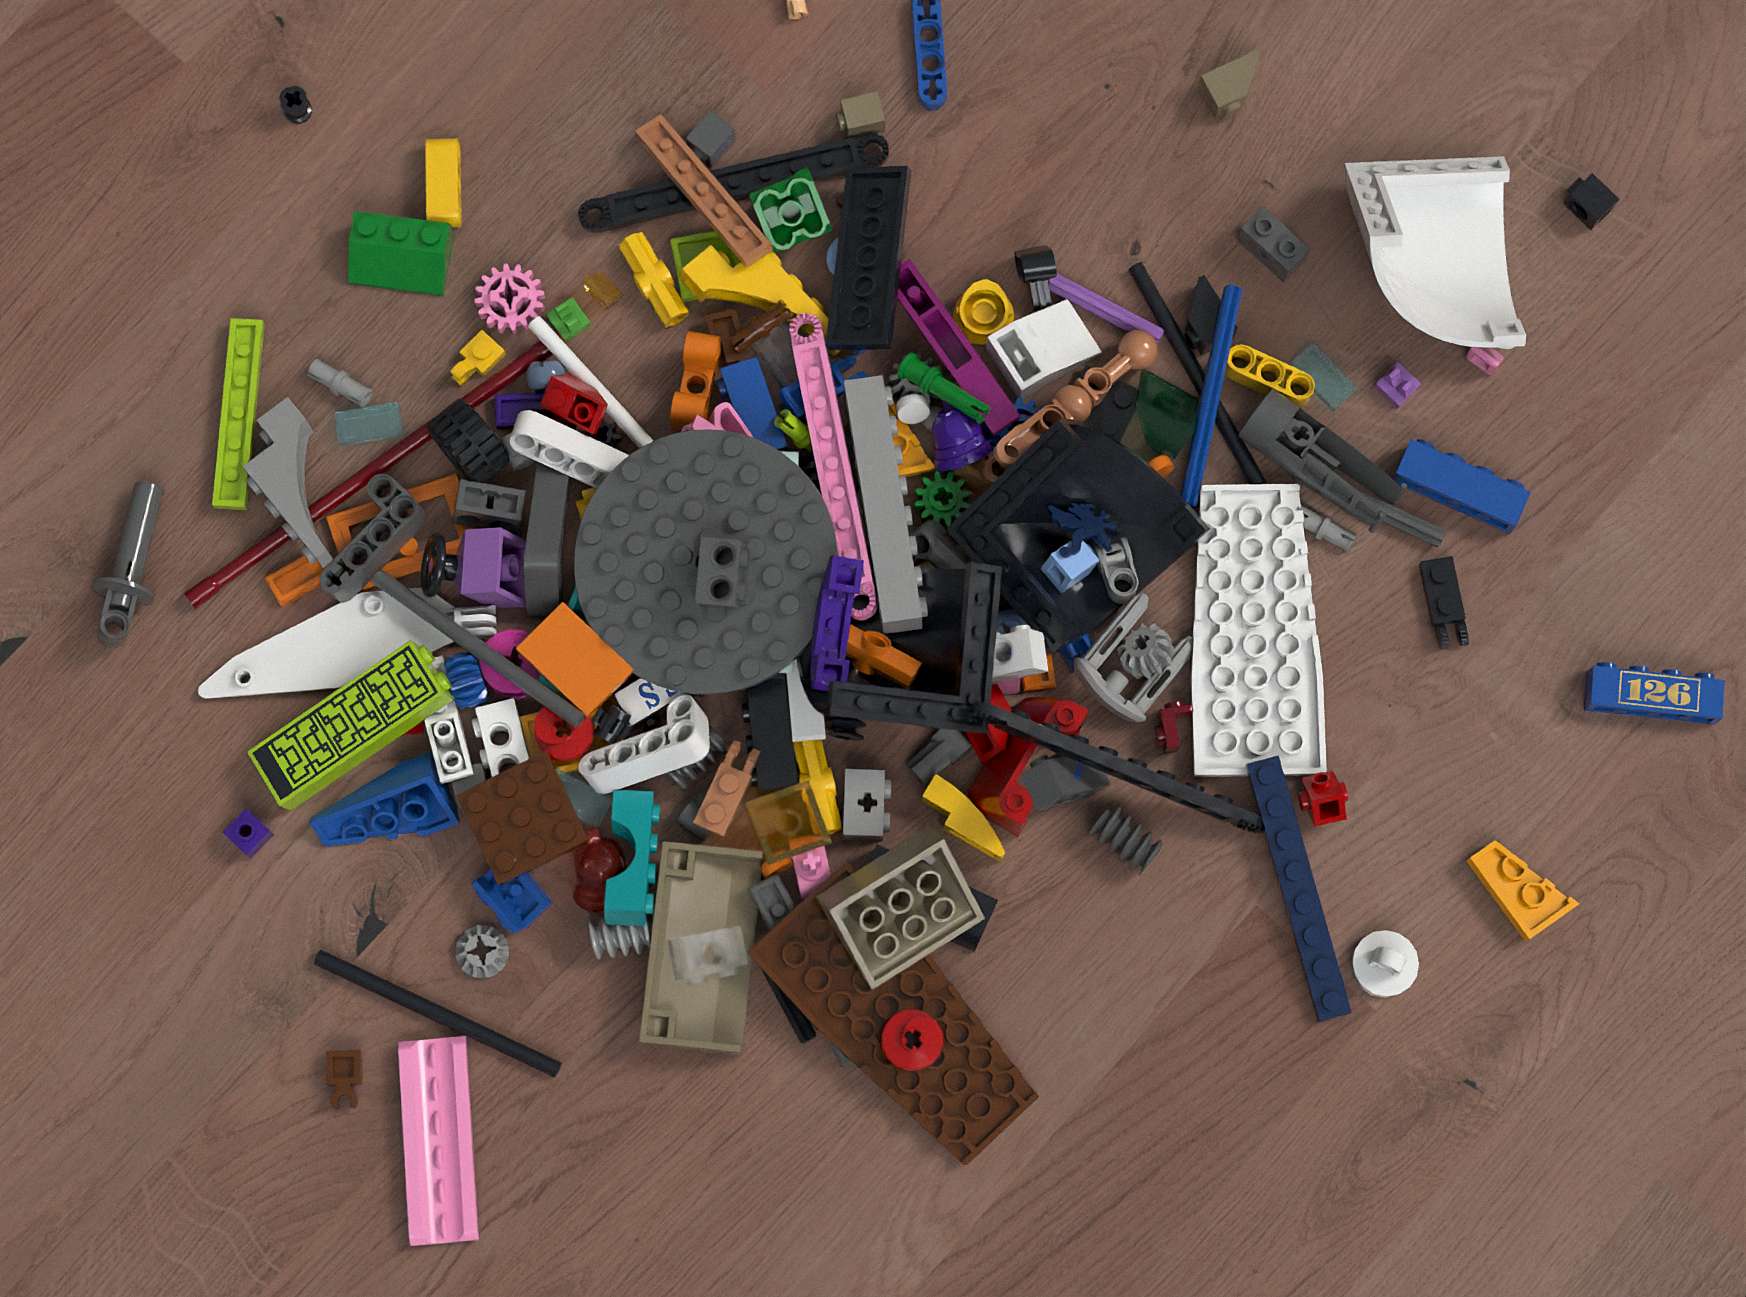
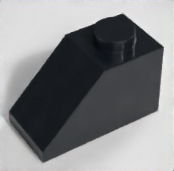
[1184,275,1238,356]

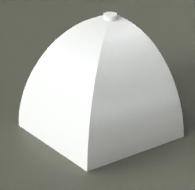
[1345,156,1526,349]

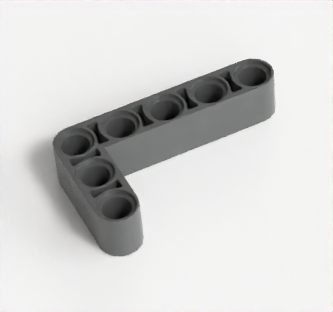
[524,462,572,618]

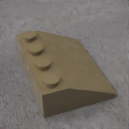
[816,826,985,990]

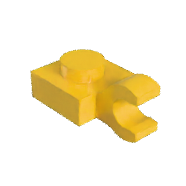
[450,330,506,386]

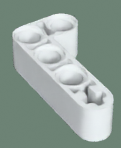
[578,694,710,794]

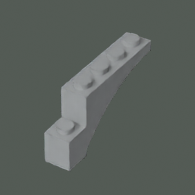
[243,397,333,569]

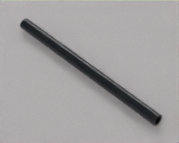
[1128,262,1267,484]
[314,949,562,1078]

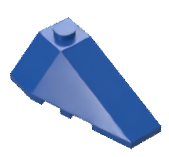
[309,752,459,846]

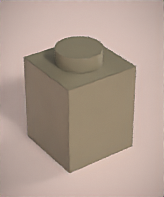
[836,91,885,138]

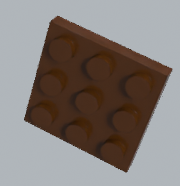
[456,751,590,886]

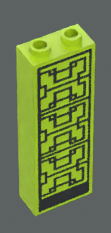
[247,640,454,811]

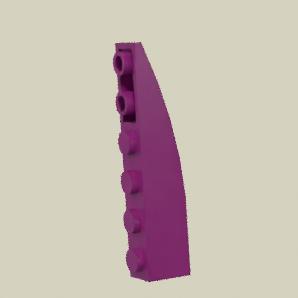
[897,259,1021,436]

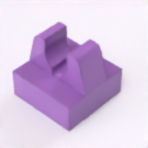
[1374,362,1421,409]

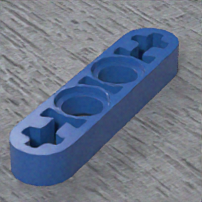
[912,0,947,111]

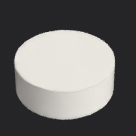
[896,394,930,424]

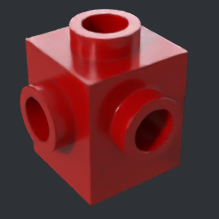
[1298,771,1348,827]

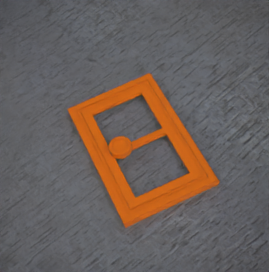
[326,473,475,593]

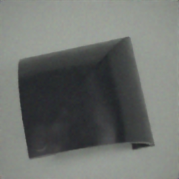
[946,419,1210,654]
[797,562,1002,734]

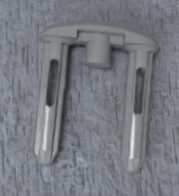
[1074,593,1193,723]

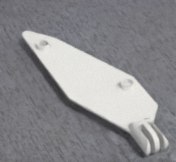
[198,588,497,699]

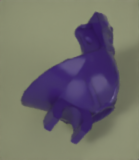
[932,400,994,471]

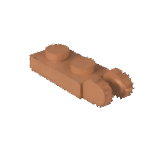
[693,740,761,838]

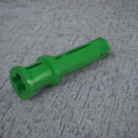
[897,352,991,424]

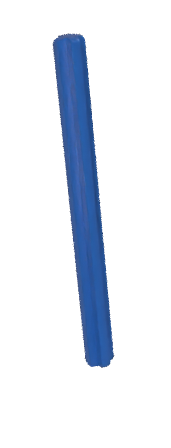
[1180,285,1242,507]

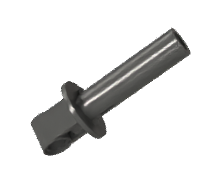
[91,482,164,648]

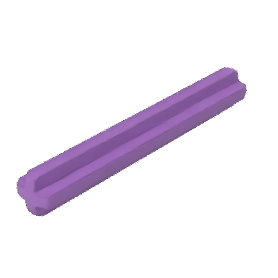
[1048,273,1164,344]

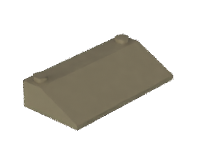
[639,841,764,1056]

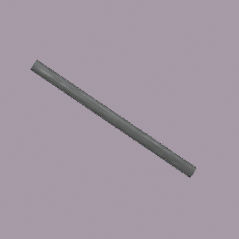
[372,570,585,728]

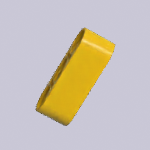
[425,138,461,228]
[1225,344,1315,408]

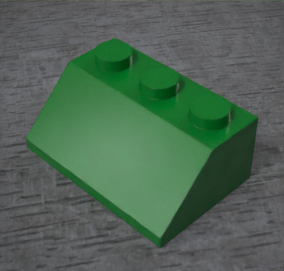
[348,211,454,296]

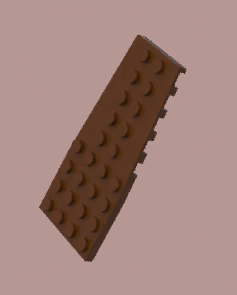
[747,861,1039,1165]

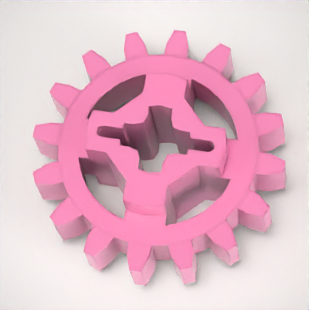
[474,264,545,335]

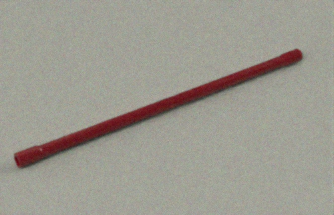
[184,329,567,609]

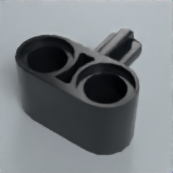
[1014,245,1057,312]

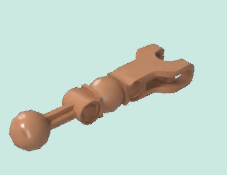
[981,330,1158,486]

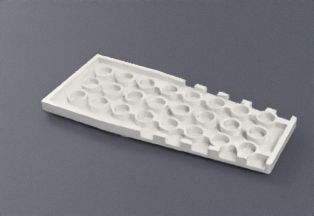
[1190,484,1327,777]

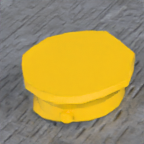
[953,279,1014,345]

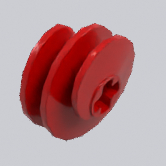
[534,700,594,762]
[881,1009,943,1071]

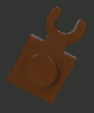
[326,1050,362,1109]

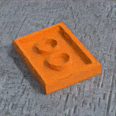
[516,602,634,718]

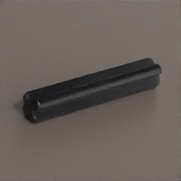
[761,969,816,1044]

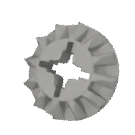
[455,925,509,978]

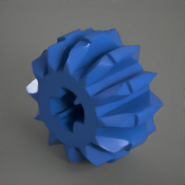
[444,652,488,709]

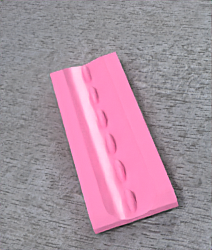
[398,1036,479,1246]

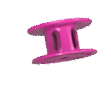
[480,629,541,700]

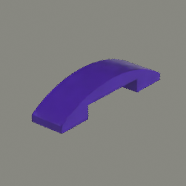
[811,555,864,691]

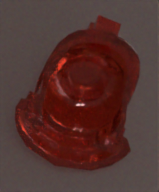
[573,827,627,912]

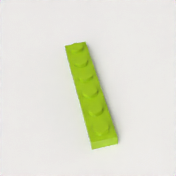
[212,318,265,510]

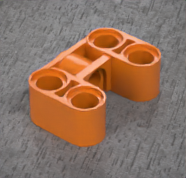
[670,331,721,432]

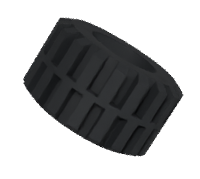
[427,399,510,483]

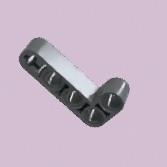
[320,473,426,602]

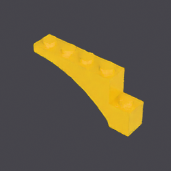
[680,245,842,357]

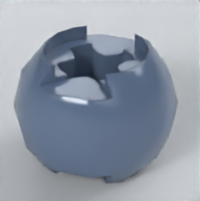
[526,360,566,393]

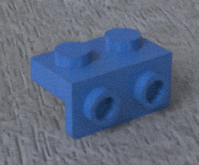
[472,869,553,933]

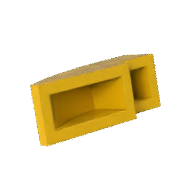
[921,774,1005,862]

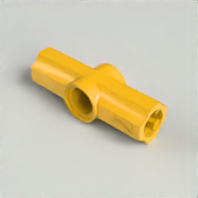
[618,232,689,328]
[793,739,843,836]

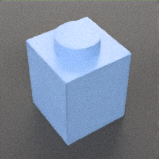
[1041,541,1099,594]

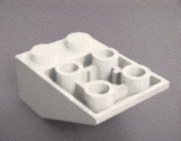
[986,299,1102,399]

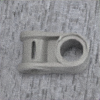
[1093,537,1139,604]

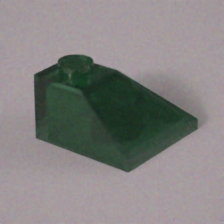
[1135,369,1199,459]

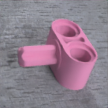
[789,835,831,902]

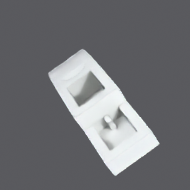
[425,655,474,784]

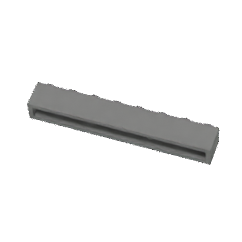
[844,375,928,634]

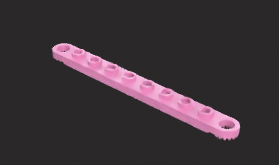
[789,313,878,620]

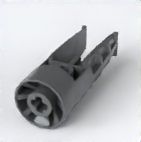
[1238,388,1407,533]

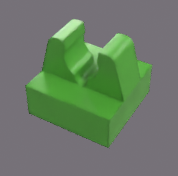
[546,297,591,342]

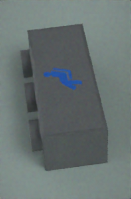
[1021,754,1111,811]

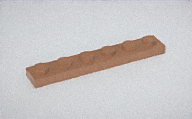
[635,114,773,268]

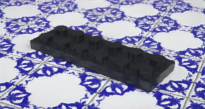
[826,166,912,351]

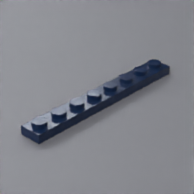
[1245,755,1352,1022]

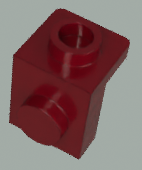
[1154,701,1194,754]

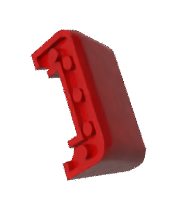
[967,696,1089,837]

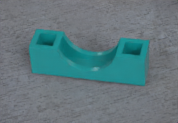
[604,790,660,926]

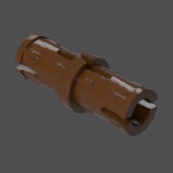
[729,299,793,354]

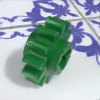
[914,471,971,529]

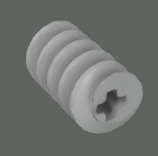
[588,910,655,960]

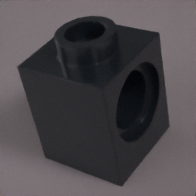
[1564,173,1620,230]

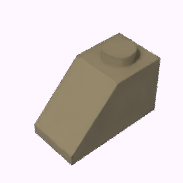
[1198,49,1260,119]

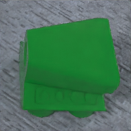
[749,167,832,253]

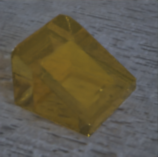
[584,273,623,310]

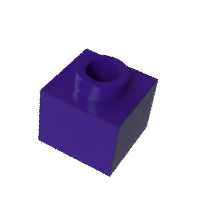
[223,809,274,859]

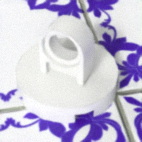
[1351,930,1419,998]

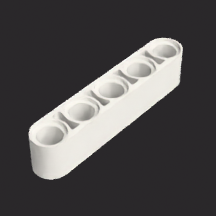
[509,410,629,489]

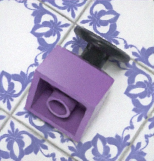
[421,528,526,608]

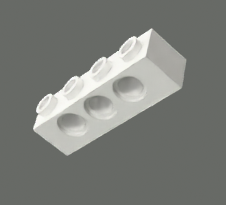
[992,625,1048,684]
[472,698,530,777]

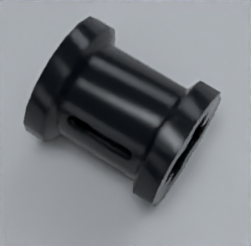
[279,86,312,124]

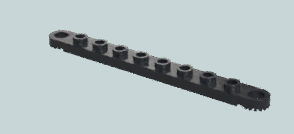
[578,133,889,233]
[969,701,1264,834]

